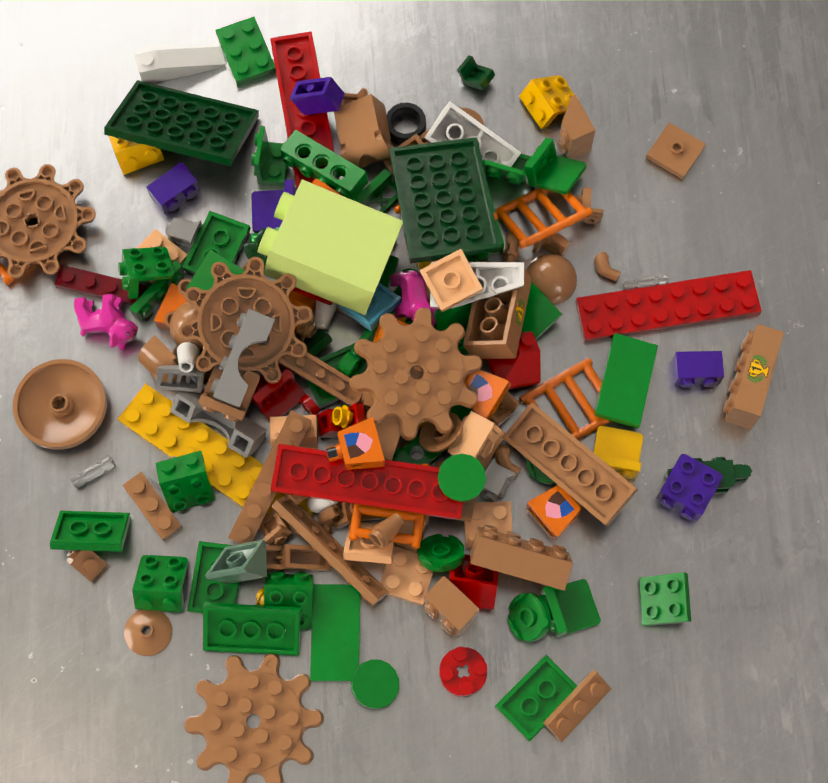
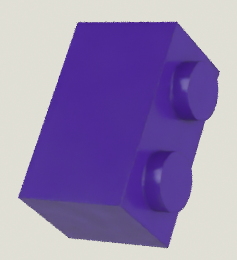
[290,77,345,115]
[146,162,200,214]
[672,351,724,388]

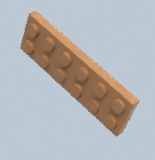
[502,402,638,527]

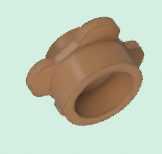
[297,317,316,343]

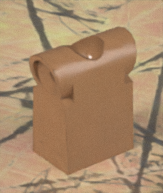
[334,94,394,168]

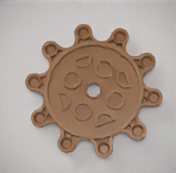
[0,164,96,279]
[179,257,313,383]
[349,307,482,440]
[184,654,324,783]

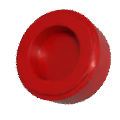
[299,394,321,415]

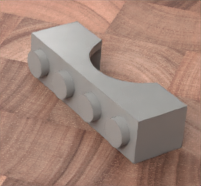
[210,309,275,408]
[170,391,267,458]

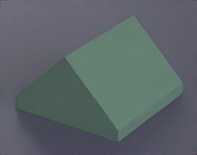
[205,540,267,584]

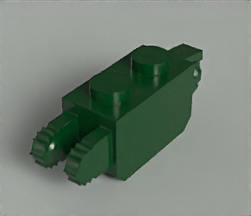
[666,457,753,493]

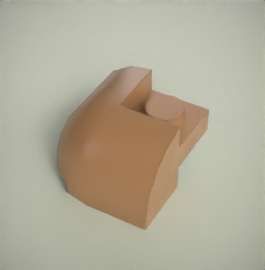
[138,335,192,382]

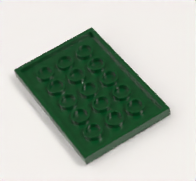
[104,80,259,166]
[389,137,501,264]

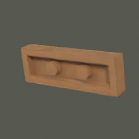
[122,472,183,541]
[543,670,612,742]

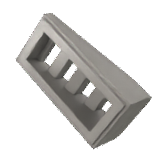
[155,365,205,393]

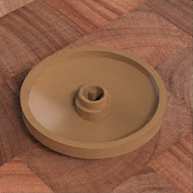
[13,359,107,450]

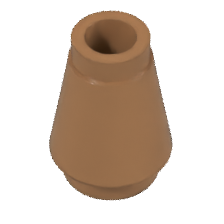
[369,513,404,548]

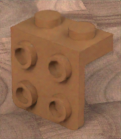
[198,365,260,422]

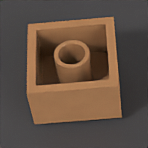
[424,576,480,637]

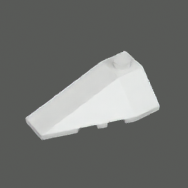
[134,43,226,84]
[424,101,521,167]
[430,262,524,308]

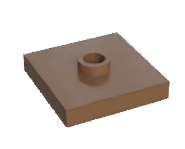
[646,122,706,180]

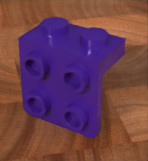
[251,179,298,233]
[656,454,722,521]

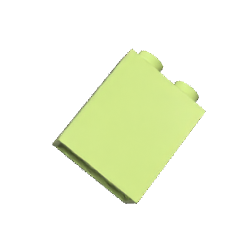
[257,180,403,315]

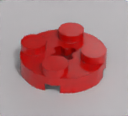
[439,646,487,696]

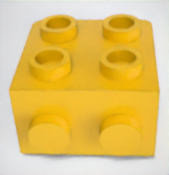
[519,75,578,129]
[109,136,164,175]
[593,426,643,479]

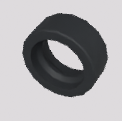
[387,102,426,145]

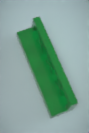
[354,169,398,213]

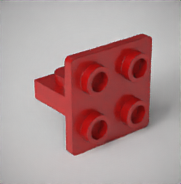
[251,364,306,422]

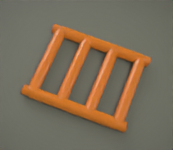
[495,188,593,249]
[519,358,611,440]
[349,464,430,549]

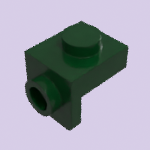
[457,55,495,90]

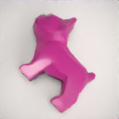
[390,270,439,325]
[74,294,138,350]

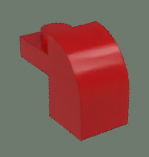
[317,403,367,438]

